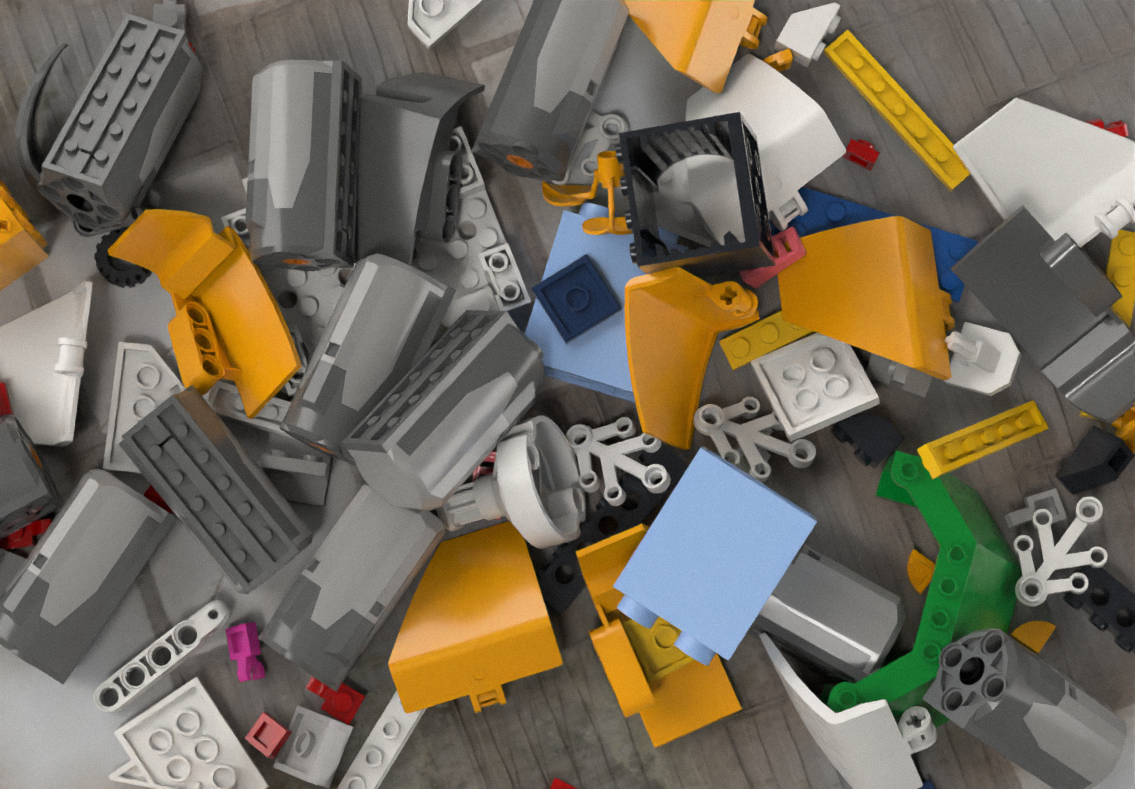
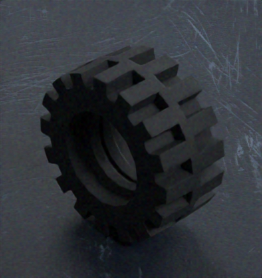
[94,227,152,288]

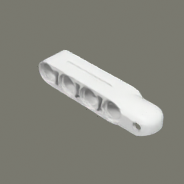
[94,599,231,713]

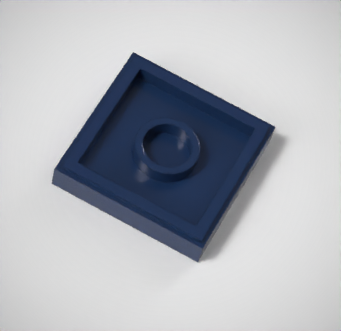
[531,254,622,345]

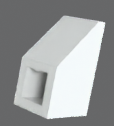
[774,2,841,67]

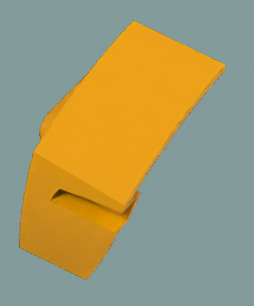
[107,209,302,419]
[576,524,742,749]

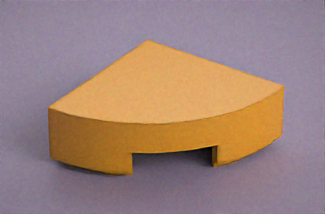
[762,48,793,72]
[907,549,935,595]
[1010,621,1056,654]

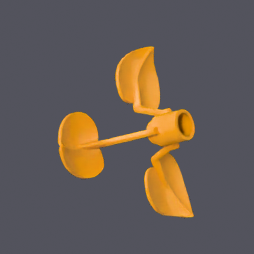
[542,151,633,235]

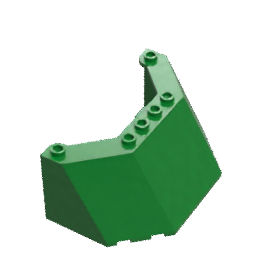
[819,450,1022,736]

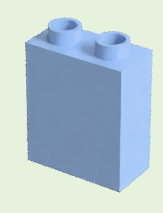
[525,203,689,403]
[613,446,817,666]

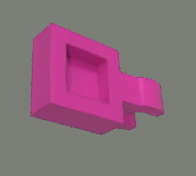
[225,622,265,682]

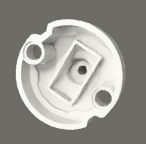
[436,416,586,549]

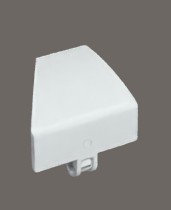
[685,54,846,246]
[953,97,1135,248]
[0,281,93,447]
[759,632,938,789]

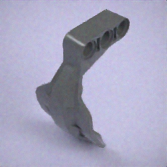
[15,43,165,237]

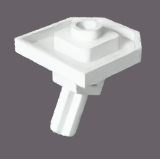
[944,322,1022,396]

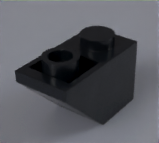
[830,414,905,469]
[1055,425,1135,495]

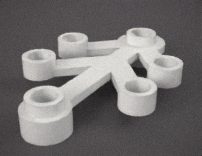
[551,111,628,185]
[693,397,816,483]
[566,417,671,506]
[1013,497,1108,607]

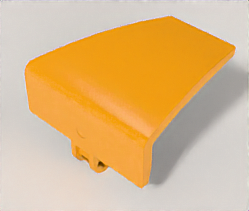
[624,0,768,93]
[775,216,955,381]
[624,267,759,450]
[388,521,563,714]

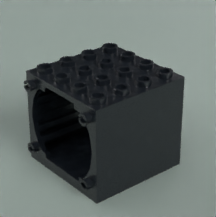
[615,112,776,278]

